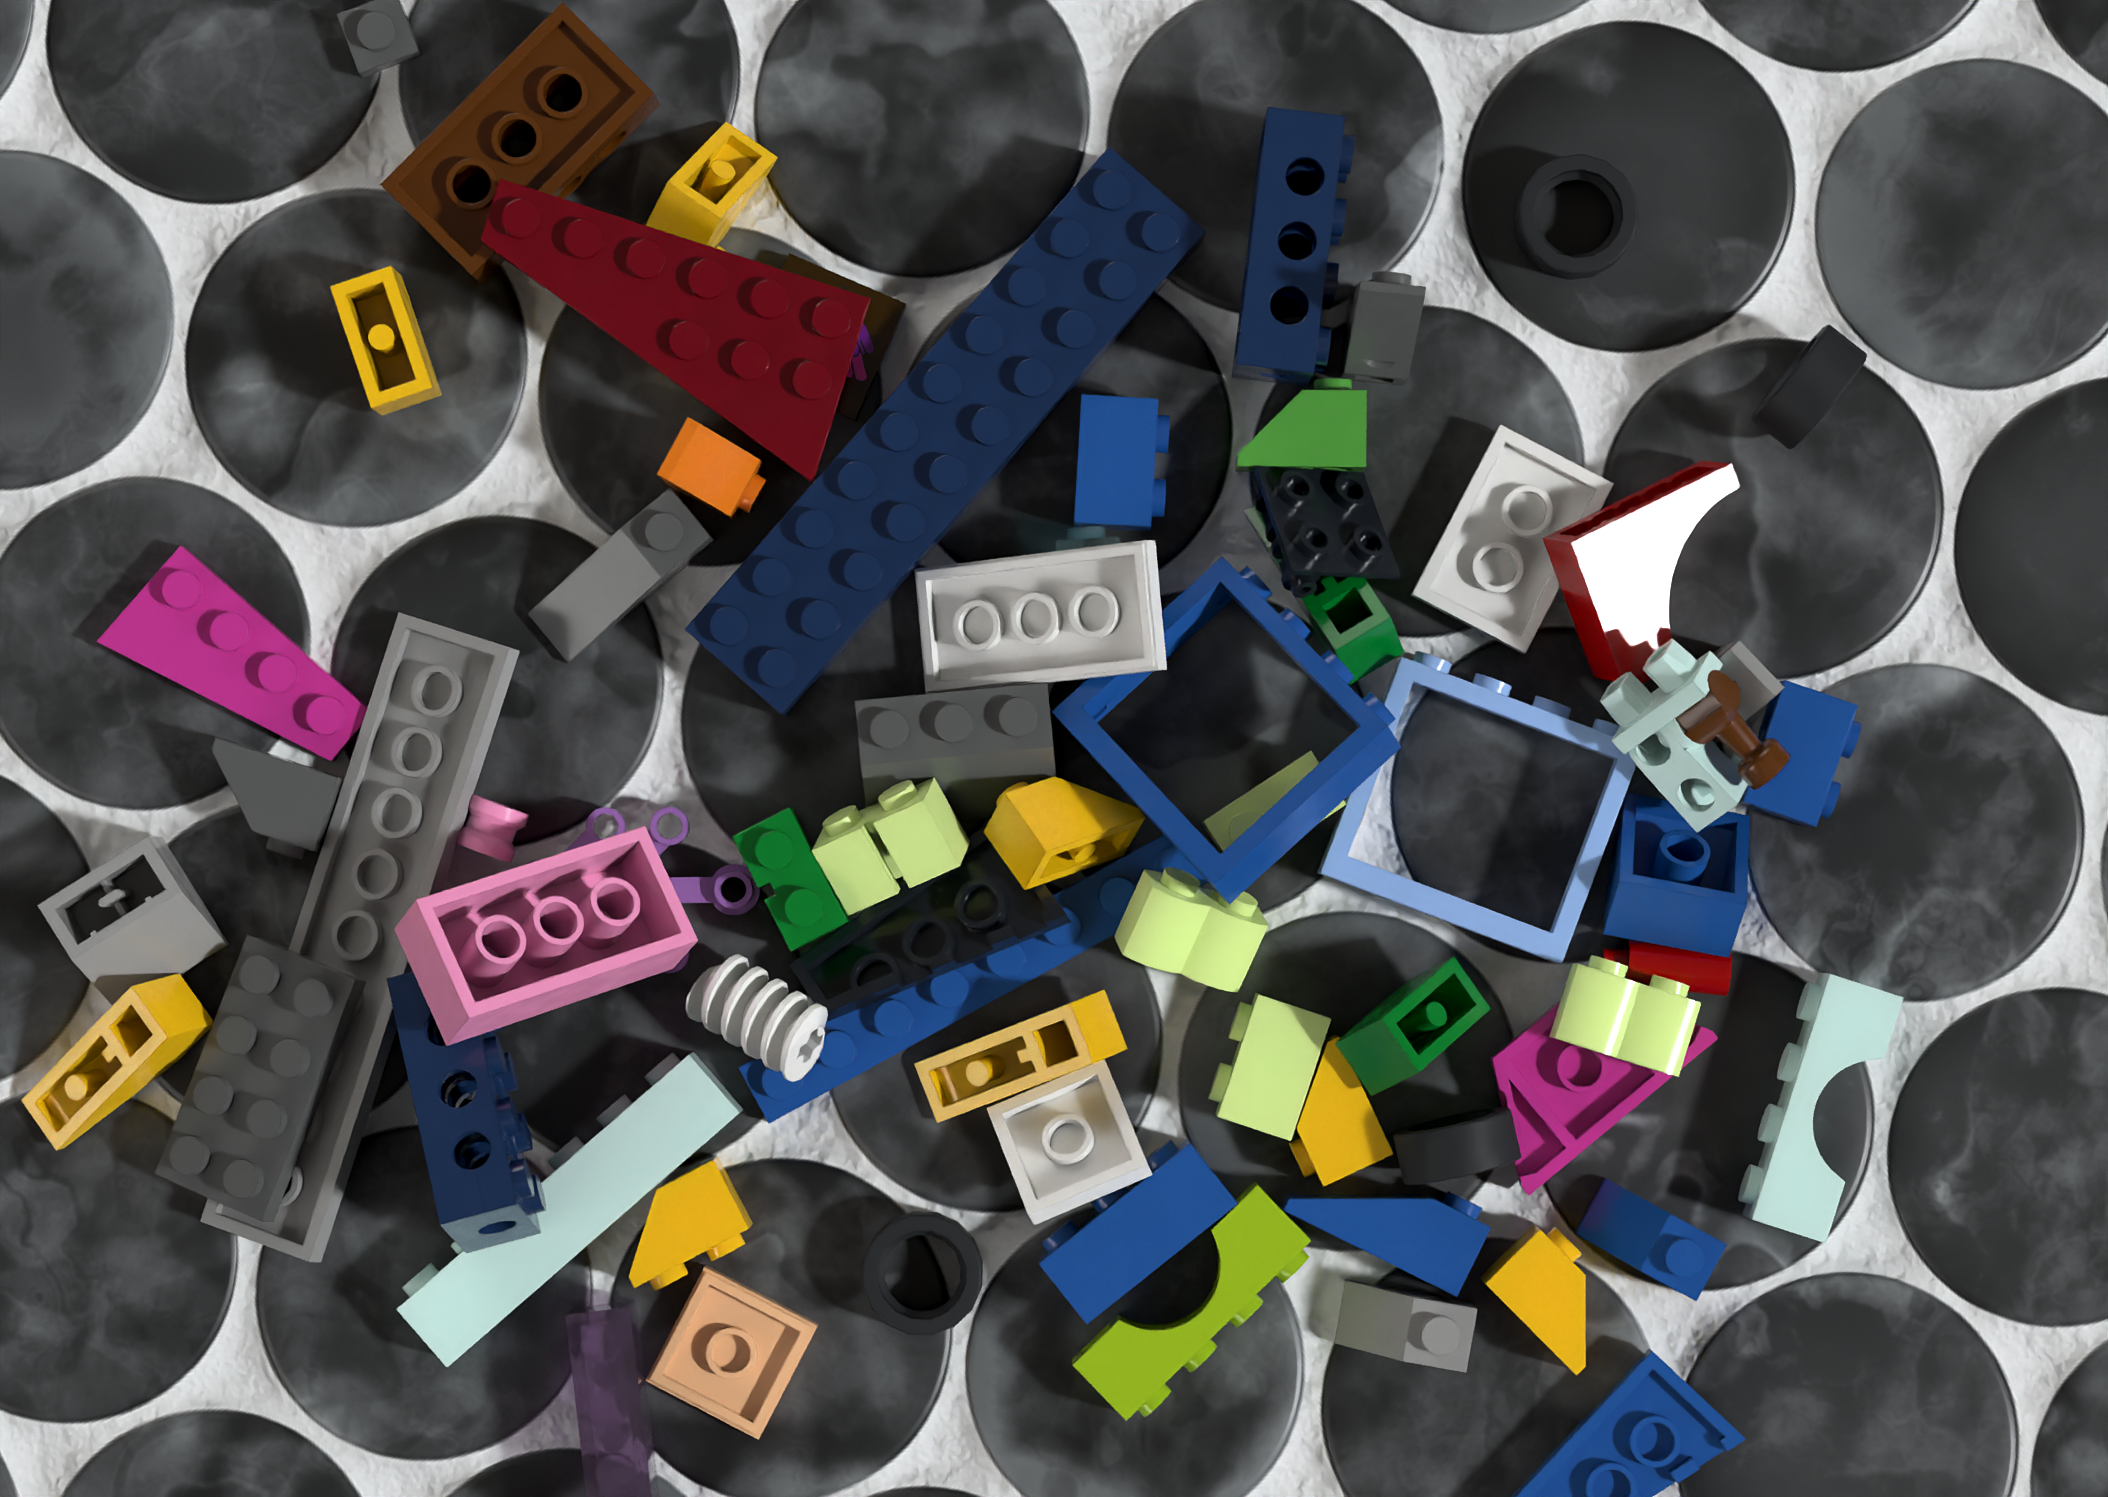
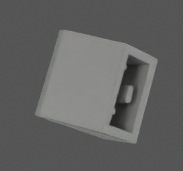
[37,836,230,1005]

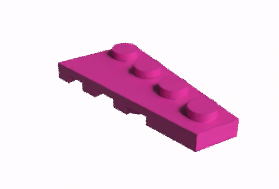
[96,546,368,761]

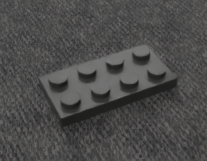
[155,934,366,1222]

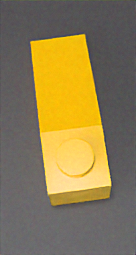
[21,973,214,1151]
[914,989,1128,1123]

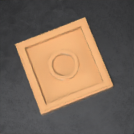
[645,1265,819,1440]

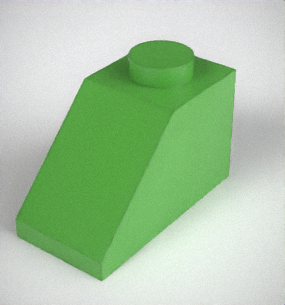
[1235,378,1367,472]

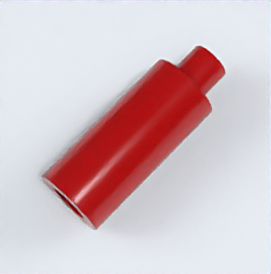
[1601,940,1732,996]

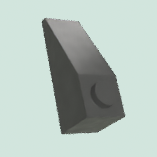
[528,488,716,663]

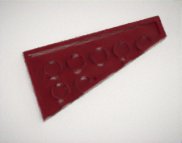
[480,178,871,483]

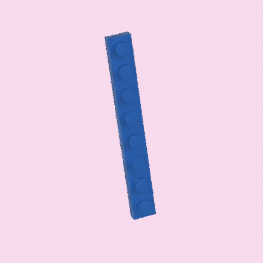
[739,835,1208,1123]

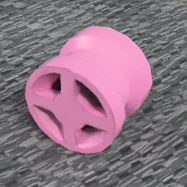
[456,794,529,863]

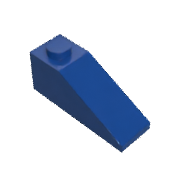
[1281,1191,1491,1297]

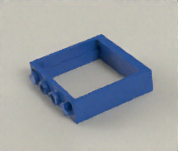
[1052,556,1401,904]

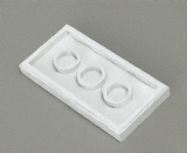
[914,540,1167,694]

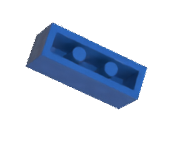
[1039,1139,1238,1324]

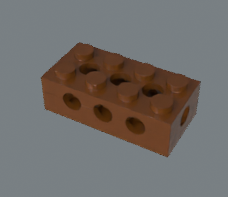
[380,2,660,284]

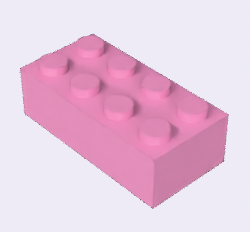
[394,826,698,1046]

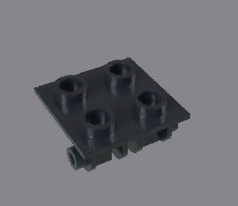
[1253,466,1401,598]

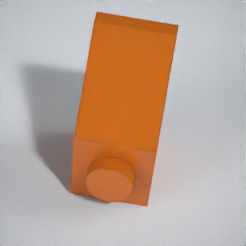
[657,417,768,521]

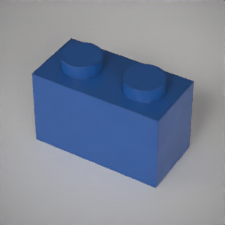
[1074,394,1170,531]
[1738,680,1862,827]

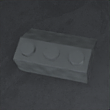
[855,683,1056,821]

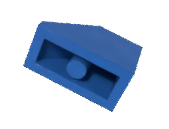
[1574,1177,1727,1301]

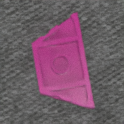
[1490,1000,1718,1196]

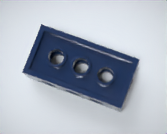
[1231,107,1355,387]
[386,971,546,1253]

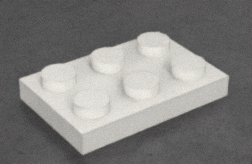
[1410,425,1614,654]

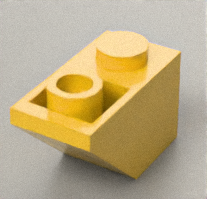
[628,1156,753,1291]

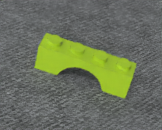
[1072,1181,1311,1421]

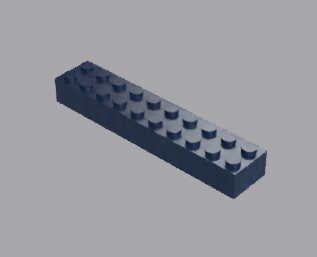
[685,147,1206,717]

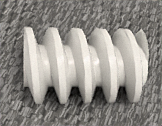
[685,954,828,1082]

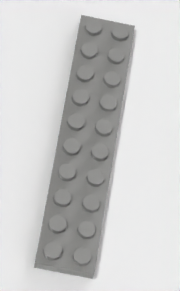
[200,612,520,1263]

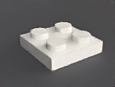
[987,1059,1152,1225]

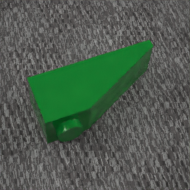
[1244,505,1405,685]

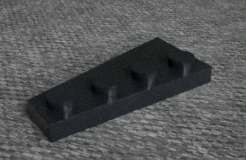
[789,825,1071,1021]

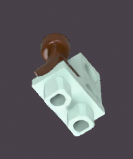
[1600,639,1791,832]

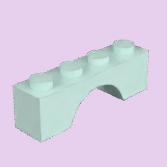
[1738,972,1904,1243]

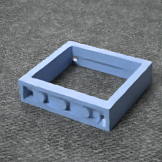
[1317,651,1636,964]

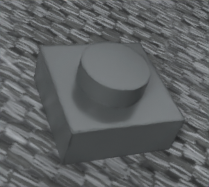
[337,0,422,78]

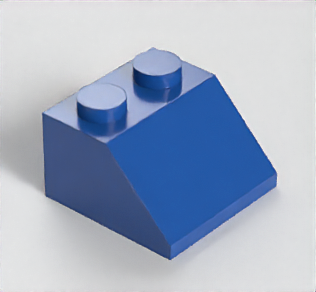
[1603,792,1750,958]

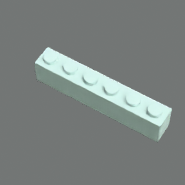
[396,1052,744,1367]

